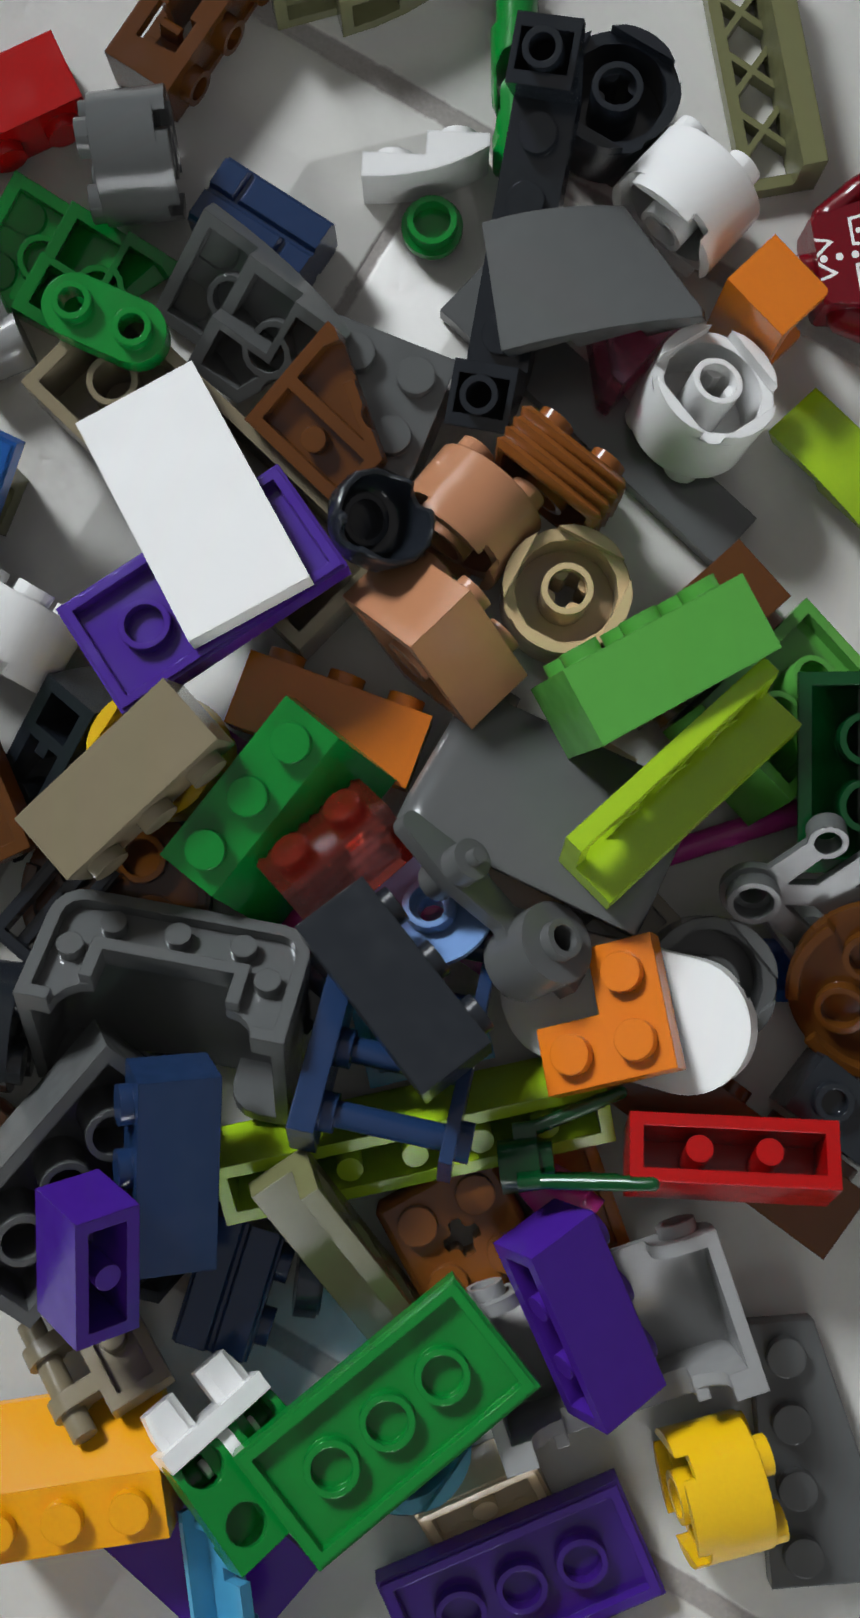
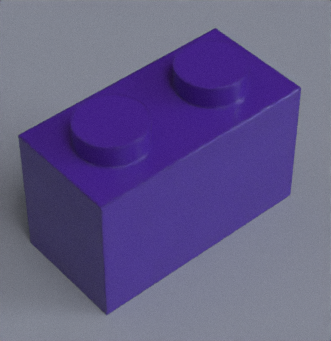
[35,1169,140,1352]

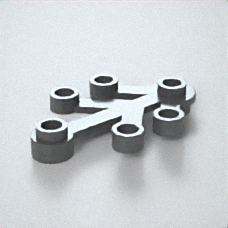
[719,812,860,949]

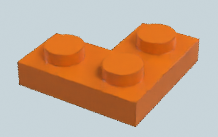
[537,932,686,1098]

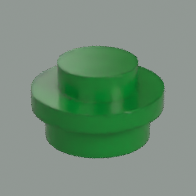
[401,195,463,260]

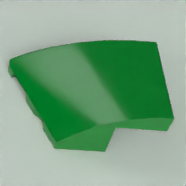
[0,170,178,338]

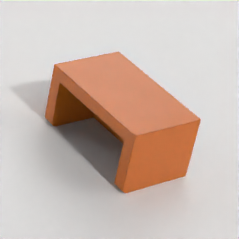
[706,234,828,364]

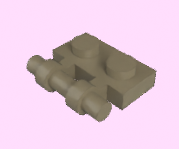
[17,1313,176,1446]

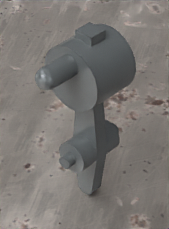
[393,810,592,1002]

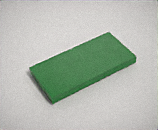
[232,1271,541,1572]

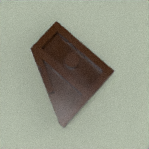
[244,321,388,500]

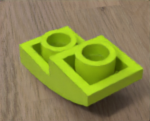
[768,387,860,529]

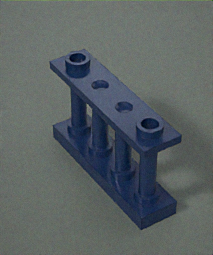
[285,878,493,1184]

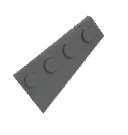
[746,1313,860,1589]

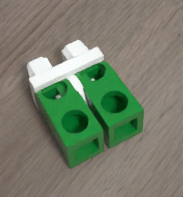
[140,1349,289,1578]

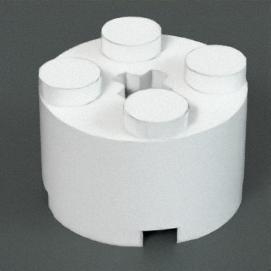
[612,115,760,279]
[625,324,778,483]
[0,568,78,694]

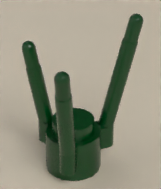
[496,1086,660,1195]

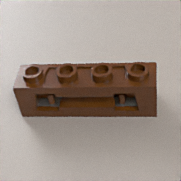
[104,0,269,123]

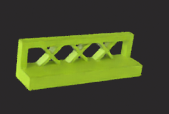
[558,657,802,910]

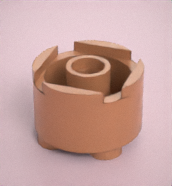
[413,435,544,591]

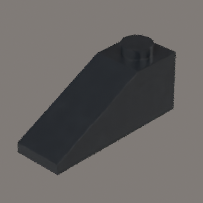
[6,666,113,863]

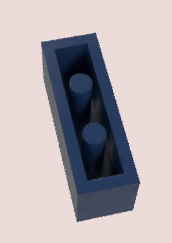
[112,1052,222,1279]

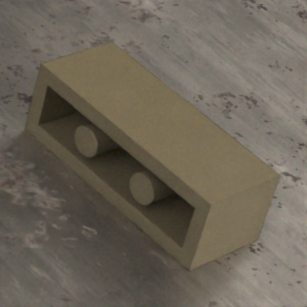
[14,678,235,881]

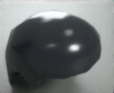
[327,467,436,572]

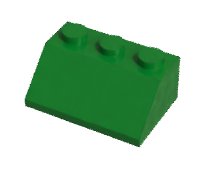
[159,695,397,924]

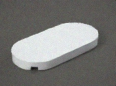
[500,931,758,1096]

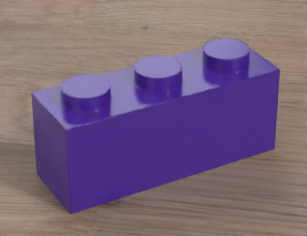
[493,1198,667,1435]

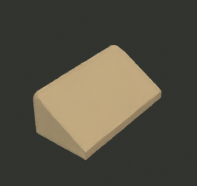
[414,1438,552,1546]

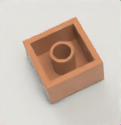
[342,552,528,729]

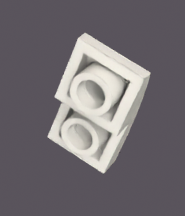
[361,125,490,204]

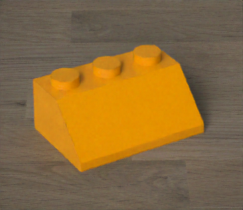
[0,1387,184,1564]

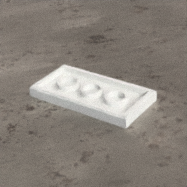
[75,360,314,649]

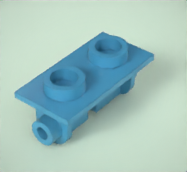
[177,1508,259,1618]

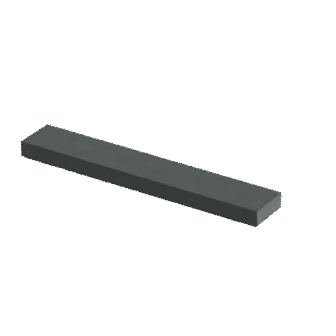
[440,266,757,566]

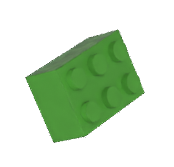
[531,573,782,759]

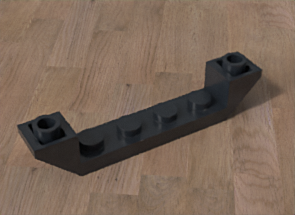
[444,10,586,434]

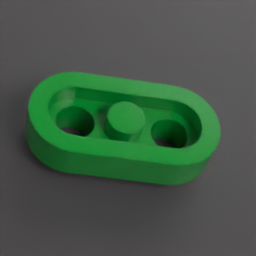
[41,272,171,372]

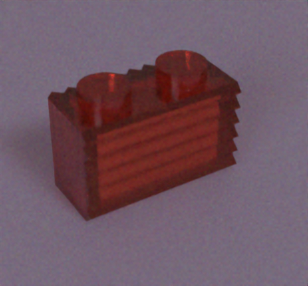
[257,779,414,920]

